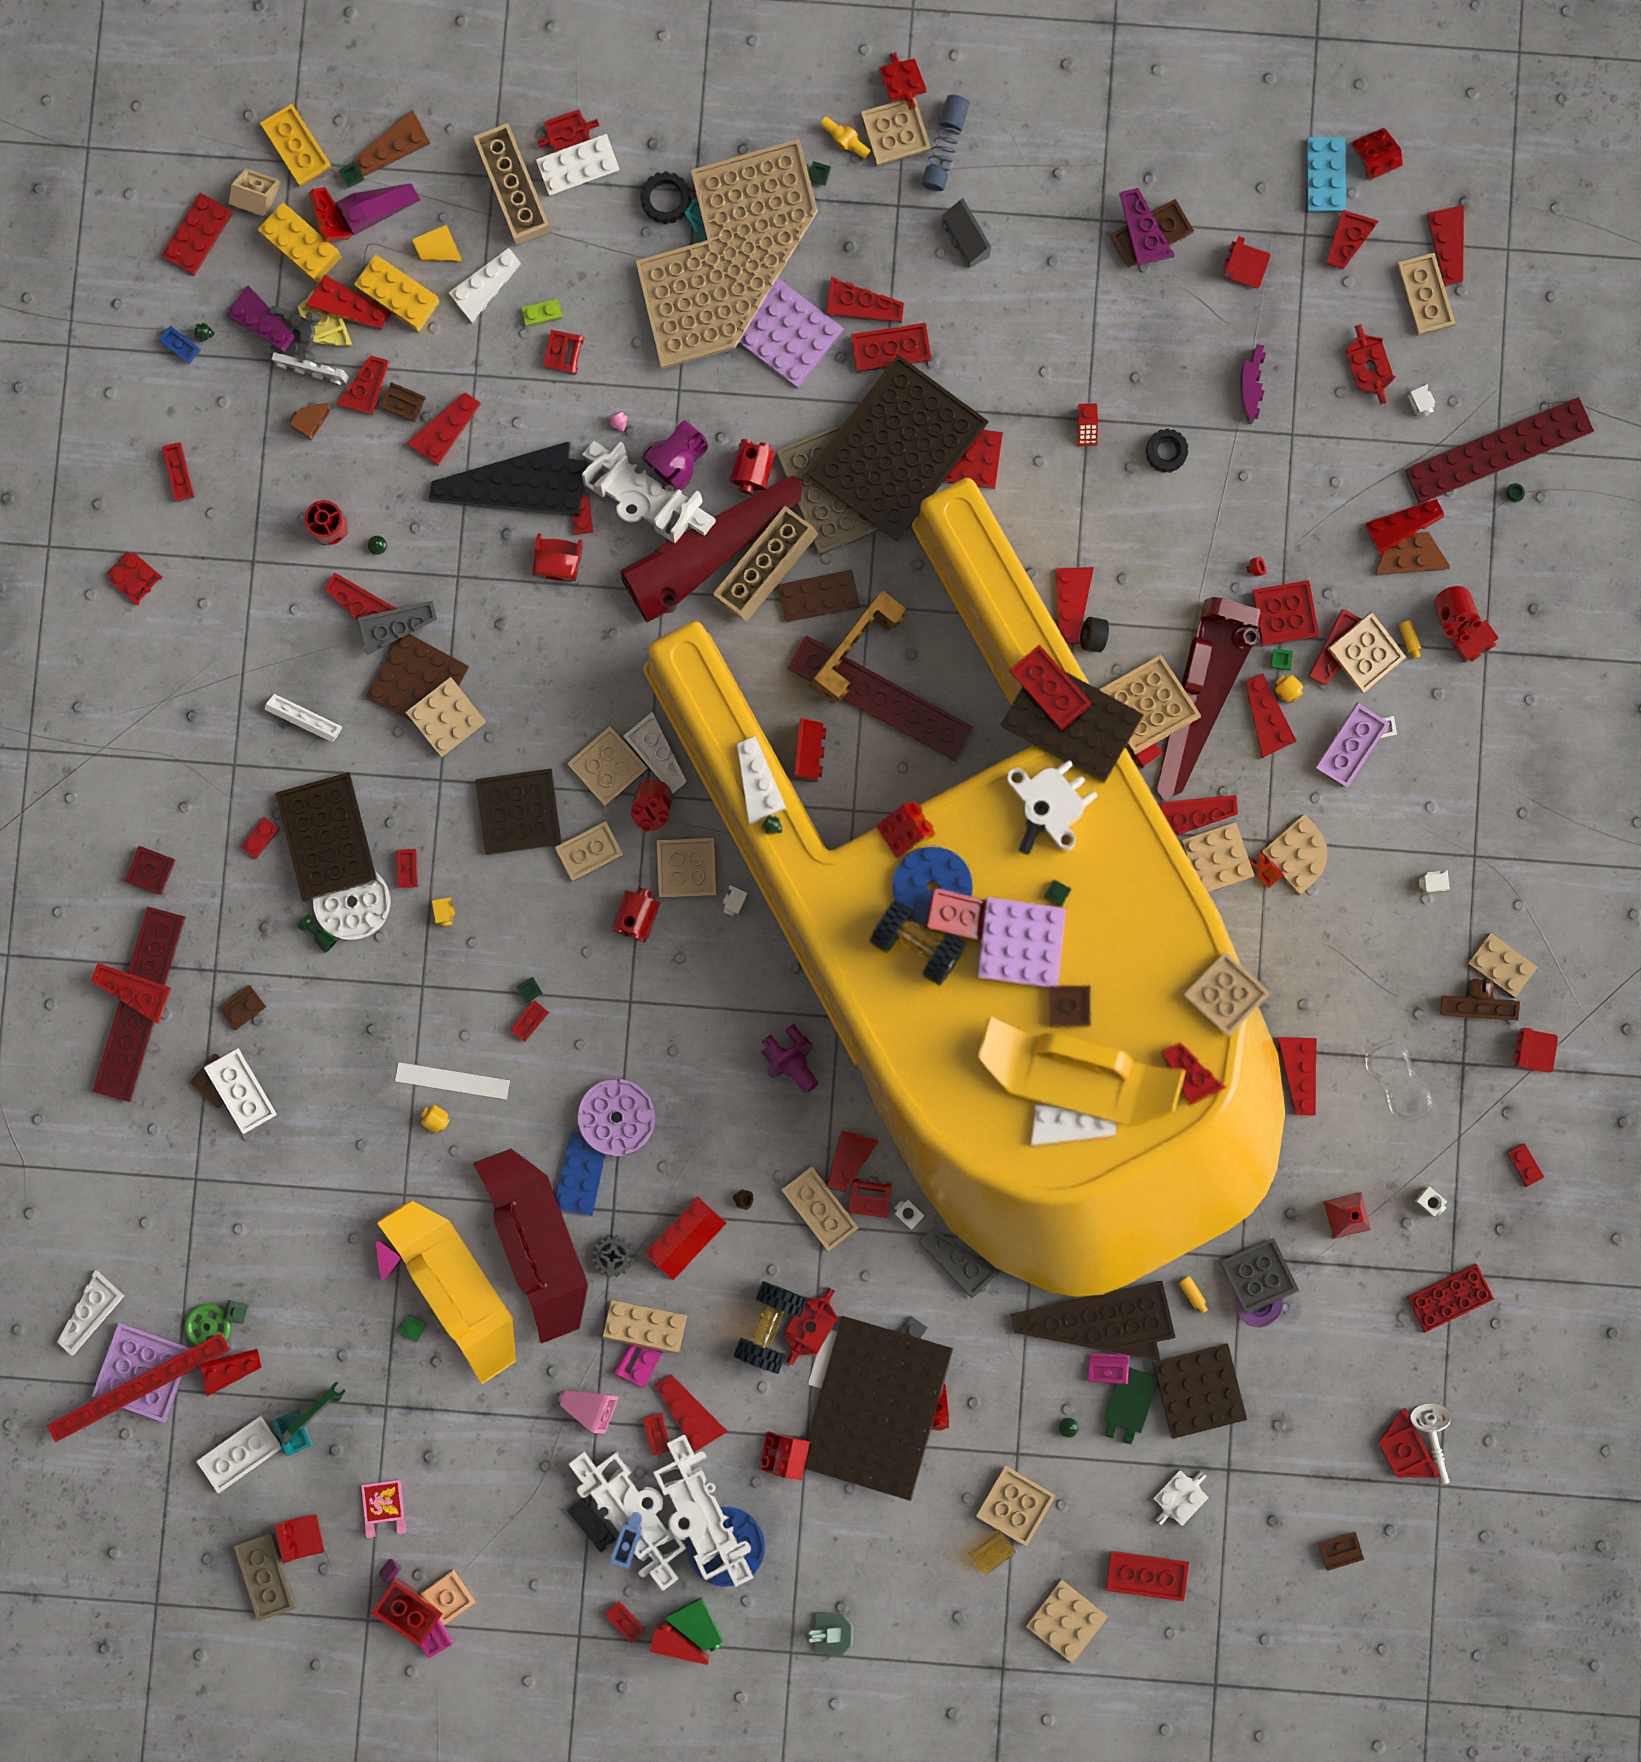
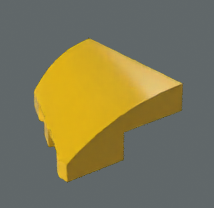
[412,225,462,262]

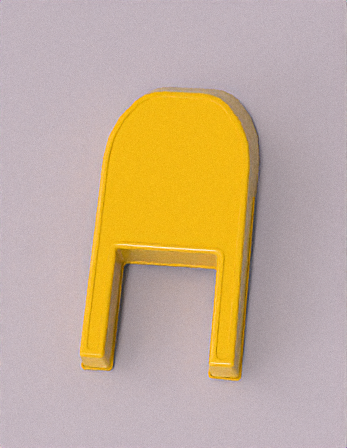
[643,478,1285,1297]

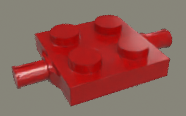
[879,52,926,109]
[537,109,599,152]

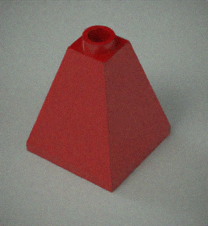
[1324,1192,1371,1239]

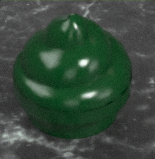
[194,322,215,342]
[368,535,387,555]
[761,815,783,834]
[1059,1418,1079,1438]

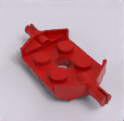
[1346,324,1396,405]
[783,1287,838,1366]

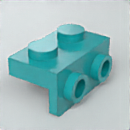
[272,1409,313,1456]

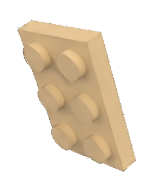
[555,821,624,882]
[1467,933,1538,998]

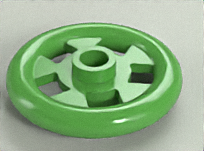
[184,1303,231,1346]

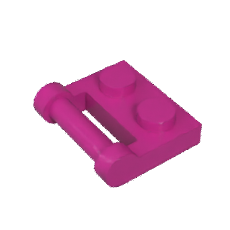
[613,1344,662,1388]

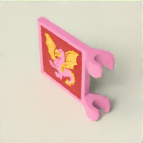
[361,1480,406,1538]

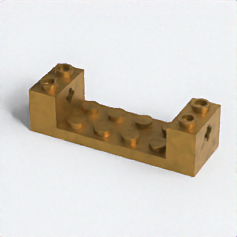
[808,590,906,704]

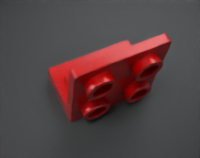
[275,1514,325,1563]

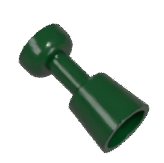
[297,914,338,953]

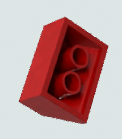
[795,718,827,782]

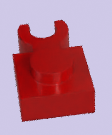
[1250,853,1284,888]

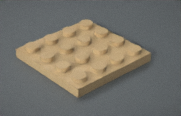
[1099,655,1201,755]

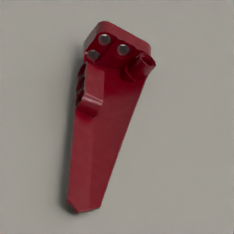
[620,475,804,623]
[1156,597,1263,800]

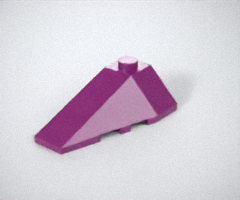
[337,183,420,235]

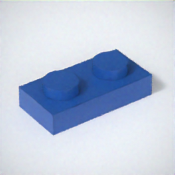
[159,326,201,364]

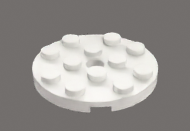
[313,871,391,940]

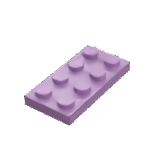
[1315,702,1390,788]

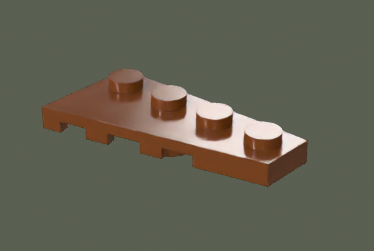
[354,109,430,177]

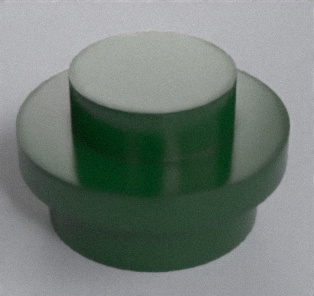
[1505,483,1525,502]

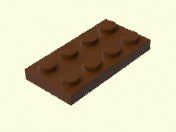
[1109,199,1194,268]
[778,569,860,623]

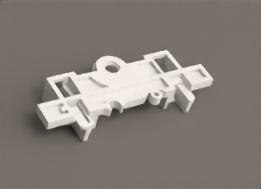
[582,441,716,543]
[654,1435,754,1587]
[569,1452,687,1591]

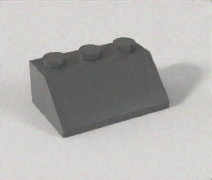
[941,198,991,268]

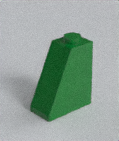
[666,1597,723,1652]

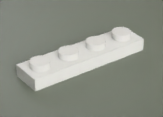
[264,694,342,742]

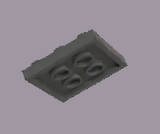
[1221,1238,1299,1315]

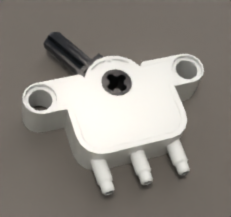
[1008,761,1097,855]

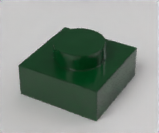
[809,161,831,186]
[339,162,364,188]
[1044,879,1072,907]
[516,977,543,1003]
[223,1300,248,1324]

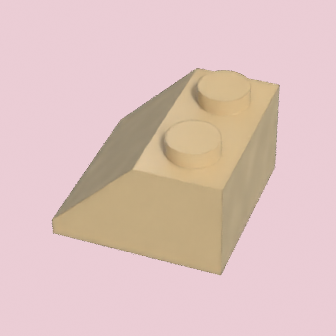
[229,169,281,216]

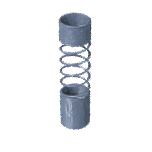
[921,94,970,192]

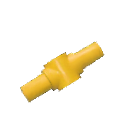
[820,116,871,160]

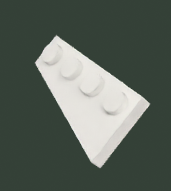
[737,736,786,824]
[57,1270,125,1355]

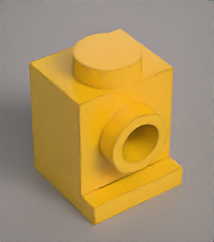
[432,897,455,927]

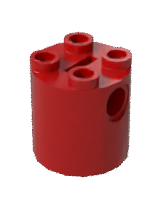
[729,439,775,495]
[304,500,348,545]
[1434,586,1482,642]
[631,779,673,832]
[612,887,661,943]

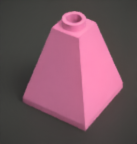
[559,1390,619,1433]

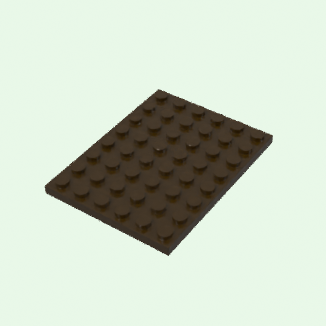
[806,354,989,542]
[804,1316,954,1501]

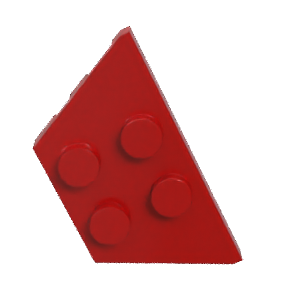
[1378,1408,1440,1478]

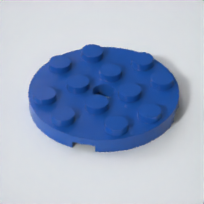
[892,846,973,926]
[687,1506,765,1587]

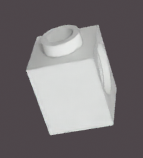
[1414,1186,1447,1217]
[894,1200,925,1230]

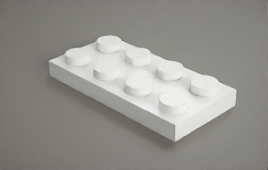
[536,134,620,196]
[204,1048,277,1134]
[196,1415,281,1494]

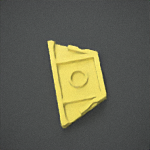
[298,290,353,347]

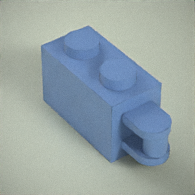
[610,1512,643,1569]

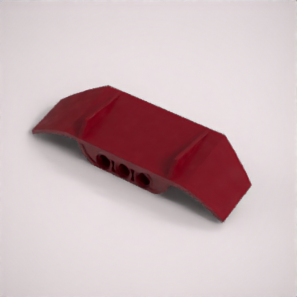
[473,1148,589,1344]

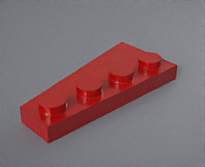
[305,274,391,330]
[827,276,904,323]
[1365,499,1444,555]
[325,572,397,621]
[1308,609,1361,686]
[91,963,171,1024]
[1277,1037,1317,1116]
[655,1374,728,1452]

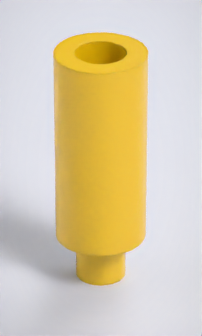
[1398,620,1422,659]
[1178,1275,1208,1314]

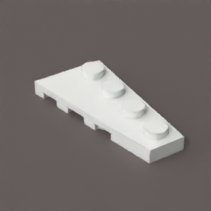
[449,248,521,324]
[271,352,349,385]
[623,712,687,794]
[1032,1105,1117,1146]

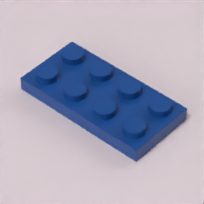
[556,1132,606,1216]

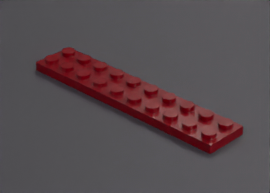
[1404,397,1594,504]
[788,635,973,761]
[93,906,186,1102]

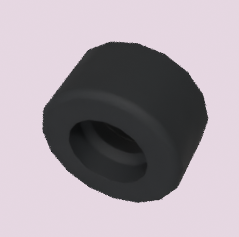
[1080,617,1109,653]

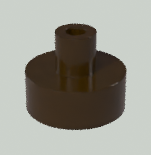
[733,1189,753,1210]

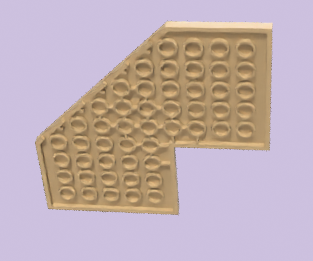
[636,139,818,369]

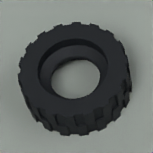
[1145,429,1189,473]

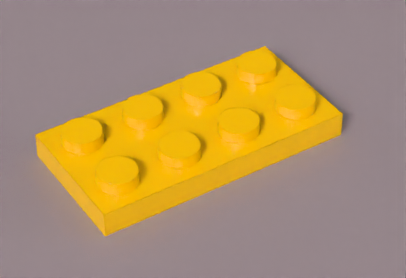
[260,104,332,187]

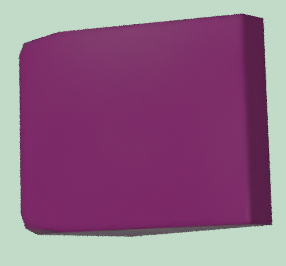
[379,1559,401,1584]

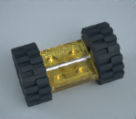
[869,900,966,986]
[733,1281,808,1374]

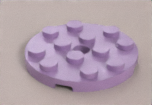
[578,1079,655,1157]

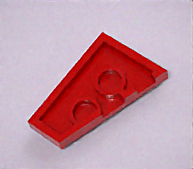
[309,187,353,242]
[1326,210,1379,270]
[336,355,389,415]
[826,1130,879,1192]
[200,1349,262,1396]

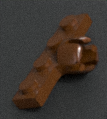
[1440,978,1520,1021]

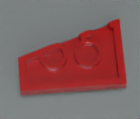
[1161,1042,1226,1106]

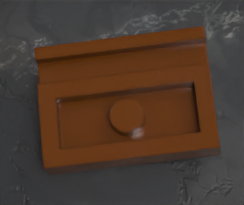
[380,382,426,423]
[218,985,267,1030]
[1318,1531,1365,1571]

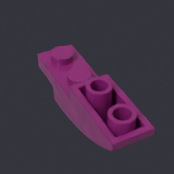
[1240,344,1266,424]

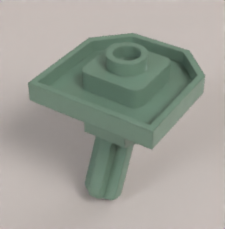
[805,1612,854,1655]

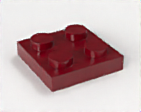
[125,846,176,895]

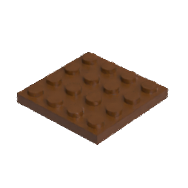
[365,634,469,722]

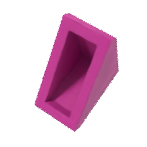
[375,1241,402,1280]

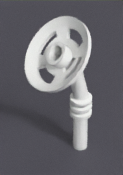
[1411,1404,1451,1484]

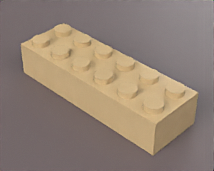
[473,123,551,245]
[713,506,818,622]

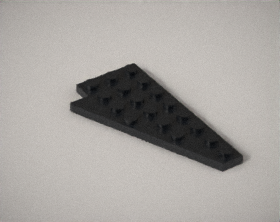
[429,442,587,516]

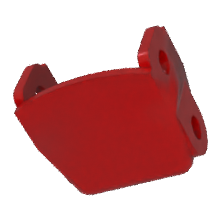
[532,533,583,582]

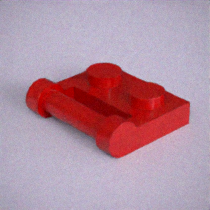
[543,330,584,375]
[849,1178,892,1218]

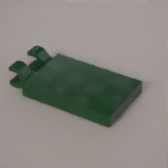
[1104,1367,1157,1445]
[281,1382,346,1445]

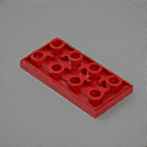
[1407,1264,1494,1333]

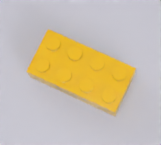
[257,202,342,285]
[354,254,440,332]

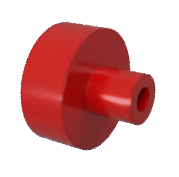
[1246,556,1266,577]

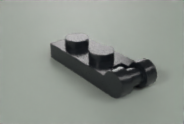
[567,1498,616,1553]

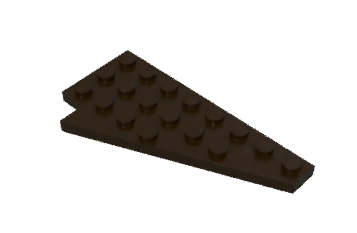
[1011,1280,1176,1361]

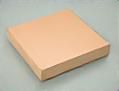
[421,1570,476,1625]

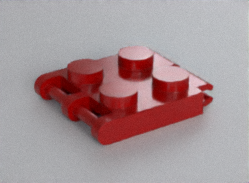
[107,551,163,606]

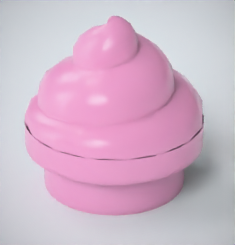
[609,411,628,432]

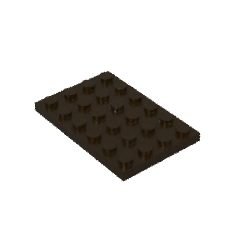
[1000,670,1144,784]
[275,772,378,902]

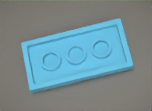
[1307,137,1346,213]

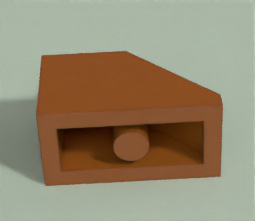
[290,402,332,440]

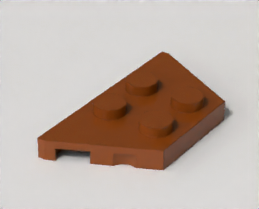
[1376,532,1450,575]

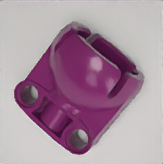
[641,420,708,491]

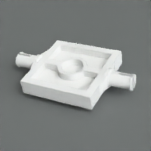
[1153,1470,1209,1526]

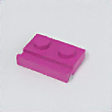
[1088,1353,1129,1384]
[421,1618,454,1659]

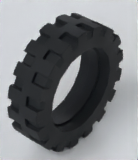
[640,171,691,224]

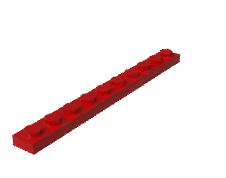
[47,1333,231,1443]

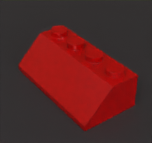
[645,1197,727,1280]

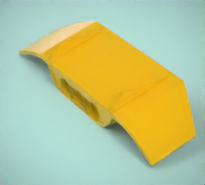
[978,1017,1185,1127]
[377,1200,516,1384]

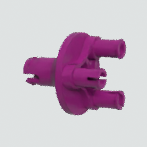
[761,1024,819,1093]

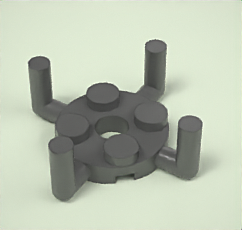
[264,306,322,362]

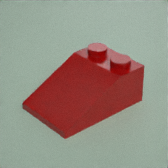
[371,1577,443,1647]
[650,1622,710,1665]

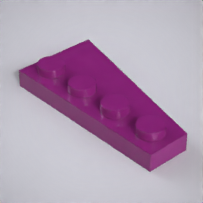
[1119,188,1175,266]
[227,285,295,352]

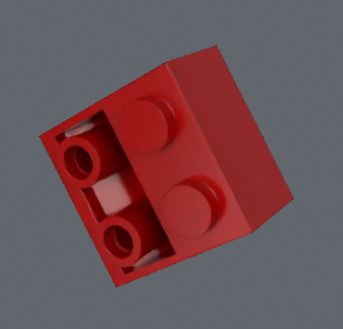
[759,1431,810,1480]

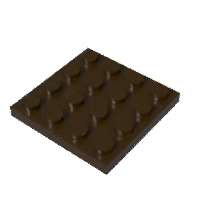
[475,769,562,855]
[1152,1343,1247,1439]

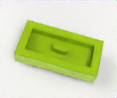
[521,299,563,327]

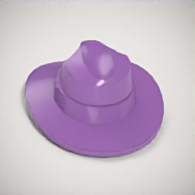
[1235,1296,1283,1328]

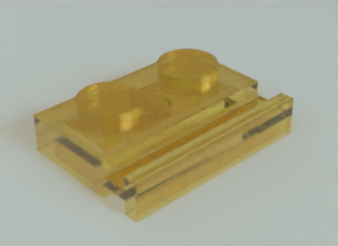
[968,1530,1016,1576]

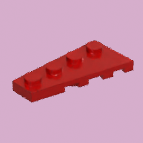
[1426,205,1464,286]
[406,392,481,466]
[1056,567,1094,644]
[1245,673,1297,758]
[1159,795,1238,836]

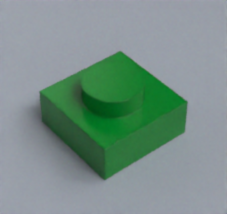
[1271,648,1293,671]
[400,1315,427,1341]

